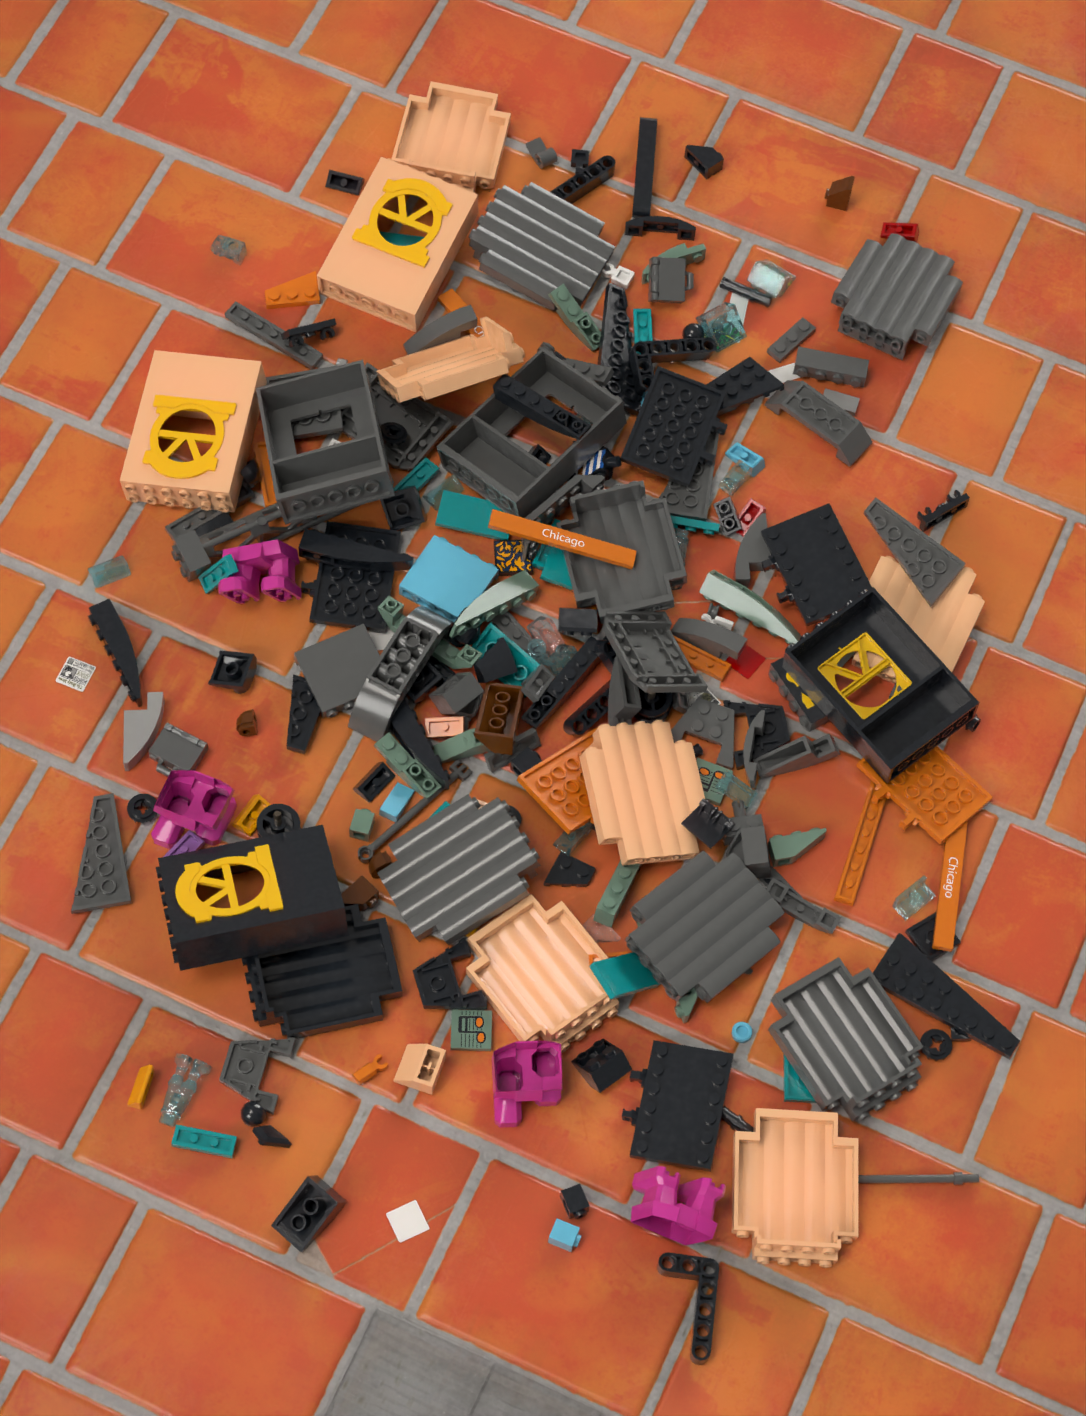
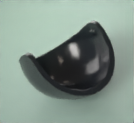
[240,458,261,489]

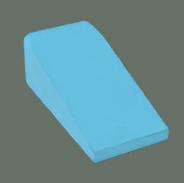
[725,442,765,477]
[379,782,415,822]

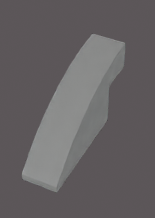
[123,692,165,771]

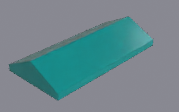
[471,623,540,698]

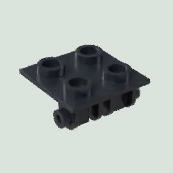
[681,798,735,849]

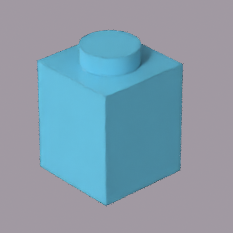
[548,1219,582,1252]

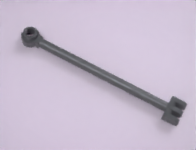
[358,759,472,863]

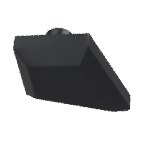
[252,1125,292,1148]

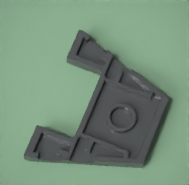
[671,698,734,770]
[219,1037,296,1115]

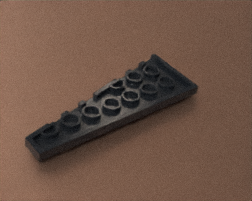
[597,282,642,416]
[706,357,784,417]
[873,933,1020,1060]

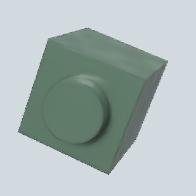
[349,809,375,842]

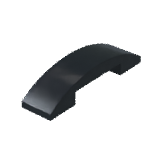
[624,216,696,241]

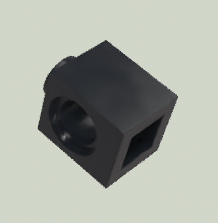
[560,1184,590,1219]

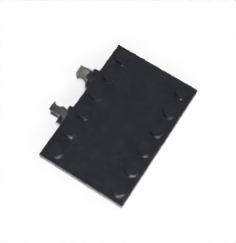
[620,366,728,487]
[761,503,872,626]
[301,521,401,633]
[622,1040,734,1172]

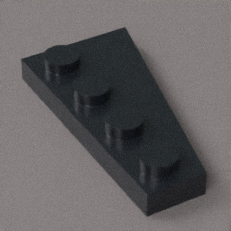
[286,674,321,754]

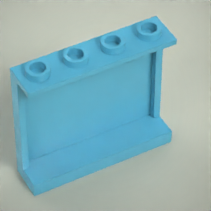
[399,535,499,622]

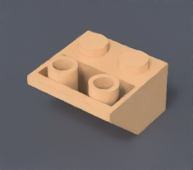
[394,1044,446,1095]

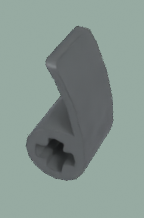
[526,137,558,169]

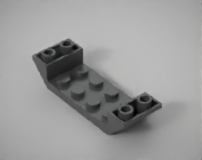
[764,380,872,467]
[521,475,605,561]

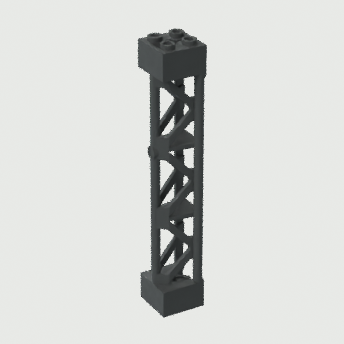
[171,477,394,582]

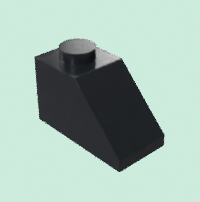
[684,145,724,179]

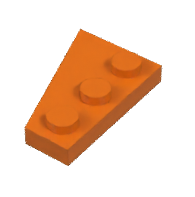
[265,271,320,309]

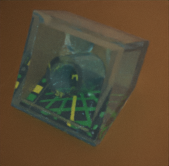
[747,259,796,298]
[696,302,747,352]

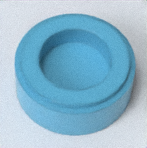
[731,1022,752,1043]

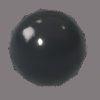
[682,323,705,339]
[241,1101,266,1127]

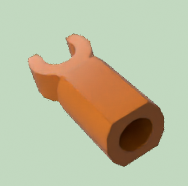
[352,1054,388,1086]

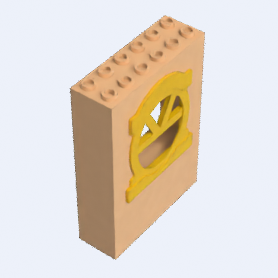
[317,157,479,332]
[120,350,267,513]

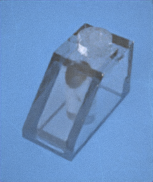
[526,616,568,660]

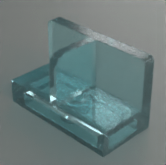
[892,875,935,921]

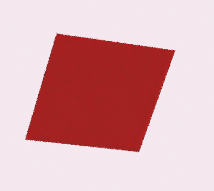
[725,645,766,679]

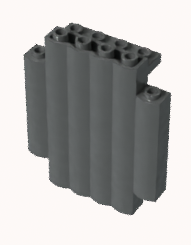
[468,182,615,311]
[831,233,963,360]
[556,480,687,624]
[378,794,541,945]
[625,851,785,1003]
[768,957,923,1122]

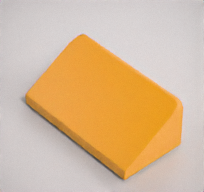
[231,794,271,837]
[127,1064,155,1110]

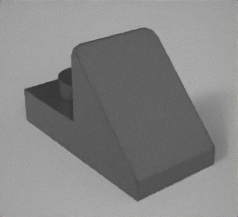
[521,664,555,703]

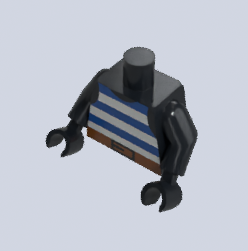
[567,441,621,482]

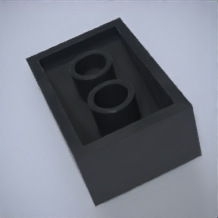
[271,1175,347,1252]

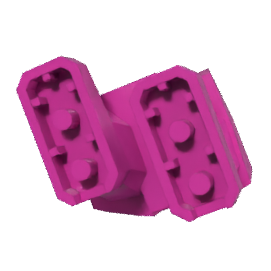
[218,539,302,604]
[151,770,237,849]
[492,1041,563,1128]
[631,1166,726,1245]

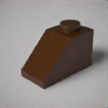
[825,176,855,211]
[341,875,379,911]

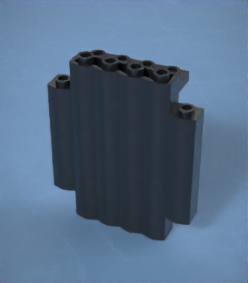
[241,904,402,1039]

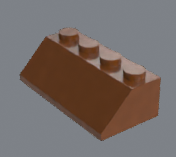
[474,682,524,755]

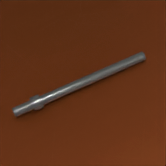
[858,1172,979,1185]

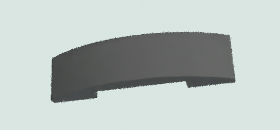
[743,710,766,788]
[766,877,841,934]

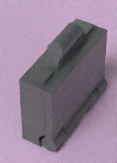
[648,257,694,303]
[148,722,209,777]

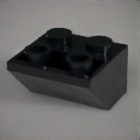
[558,608,597,636]
[571,1038,632,1093]

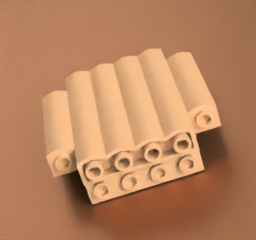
[392,81,511,192]
[376,316,525,403]
[851,556,985,684]
[579,720,705,866]
[466,894,620,1053]
[731,1108,858,1268]

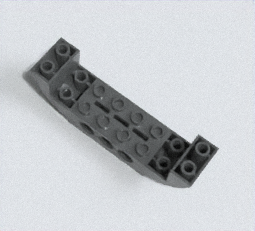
[348,606,454,742]

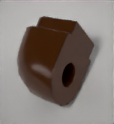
[236,709,258,736]
[368,851,392,878]

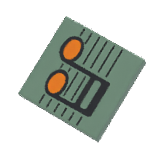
[696,757,733,806]
[451,1010,492,1051]

